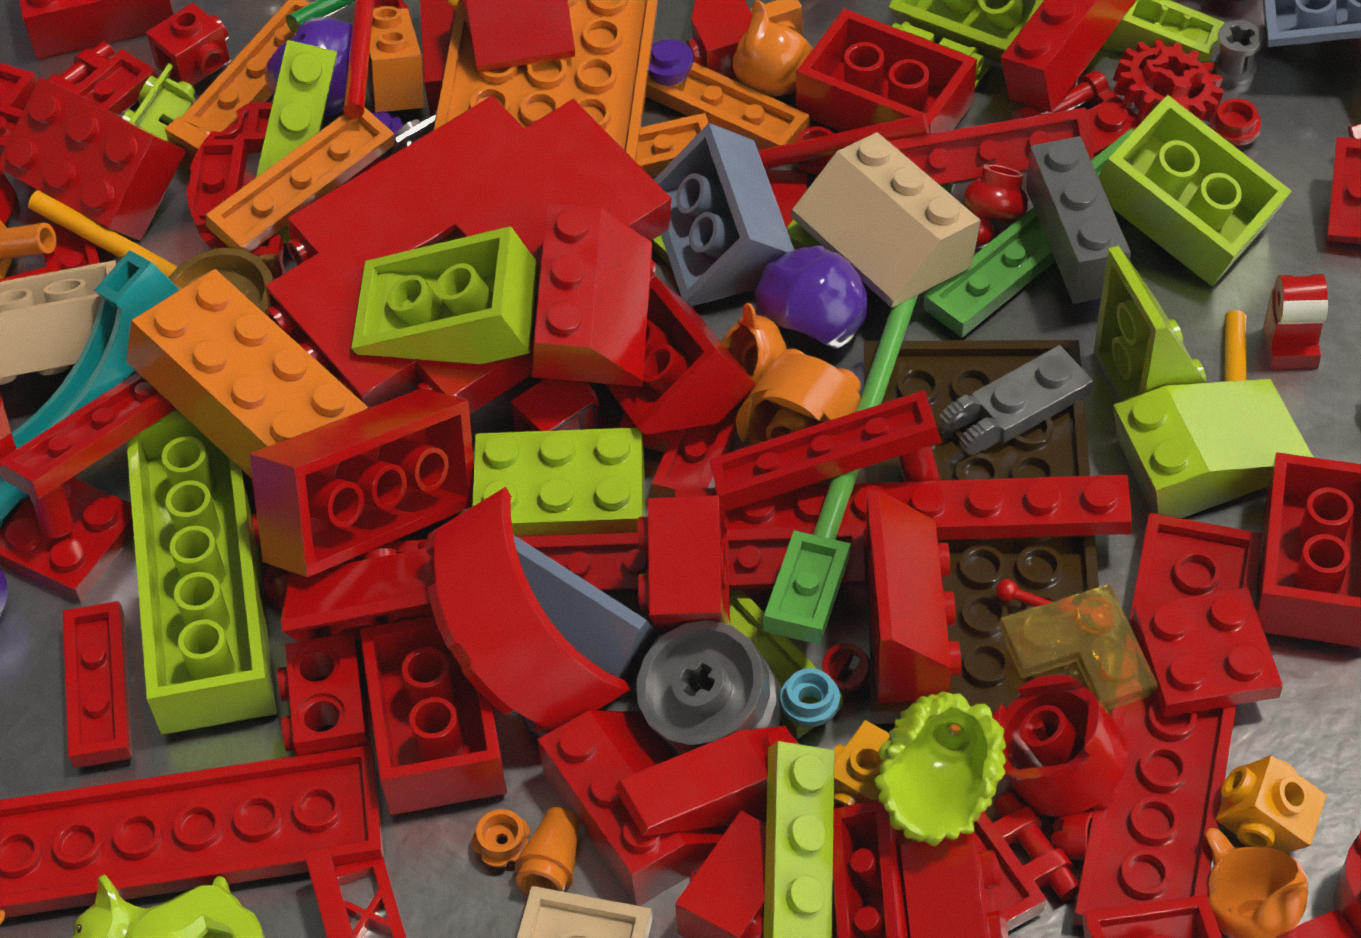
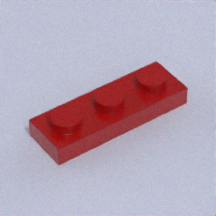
[62,601,132,768]

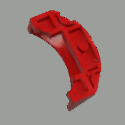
[187,102,286,279]
[426,487,630,734]

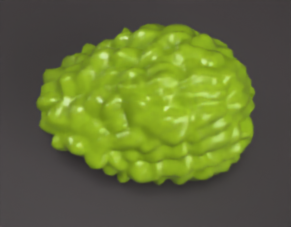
[874,691,1006,846]

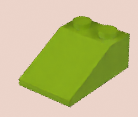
[352,226,540,364]
[1094,245,1207,402]
[1113,379,1313,518]

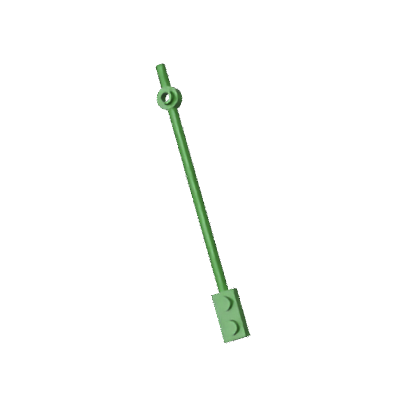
[763,184,956,645]

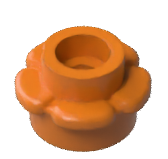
[472,809,531,868]

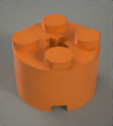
[736,349,861,445]

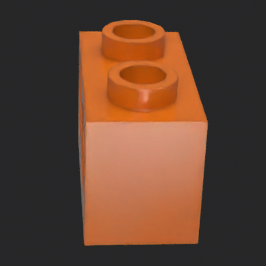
[367,6,425,113]

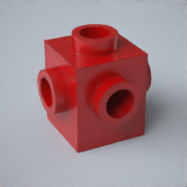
[146,2,231,86]

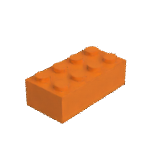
[126,269,368,478]

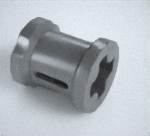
[1212,20,1263,87]

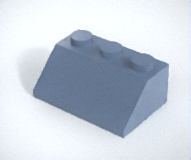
[1263,0,1361,47]
[654,123,794,306]
[513,535,659,683]

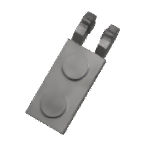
[938,345,1093,455]

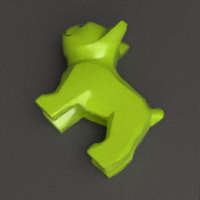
[72,874,265,938]

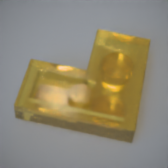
[1000,584,1158,710]

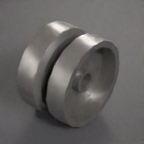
[637,620,783,756]

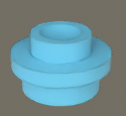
[781,668,840,726]

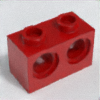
[277,633,371,756]

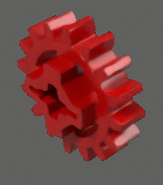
[1113,40,1224,122]

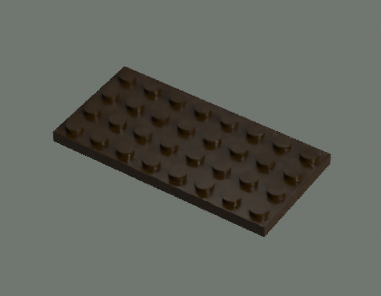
[864,340,1109,724]

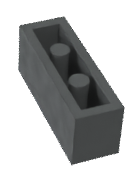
[1026,136,1131,304]

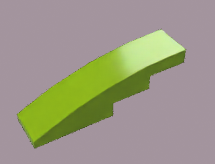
[1101,0,1225,62]

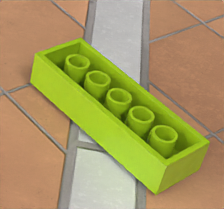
[126,411,277,735]

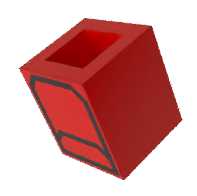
[511,378,600,432]

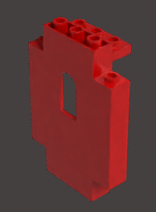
[264,95,672,414]

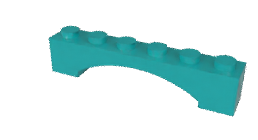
[0,250,180,528]

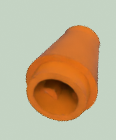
[514,807,580,896]

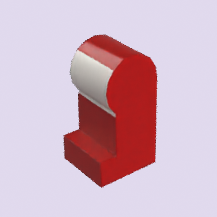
[1263,274,1328,370]

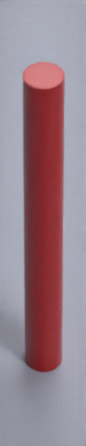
[344,0,374,119]
[758,114,929,169]

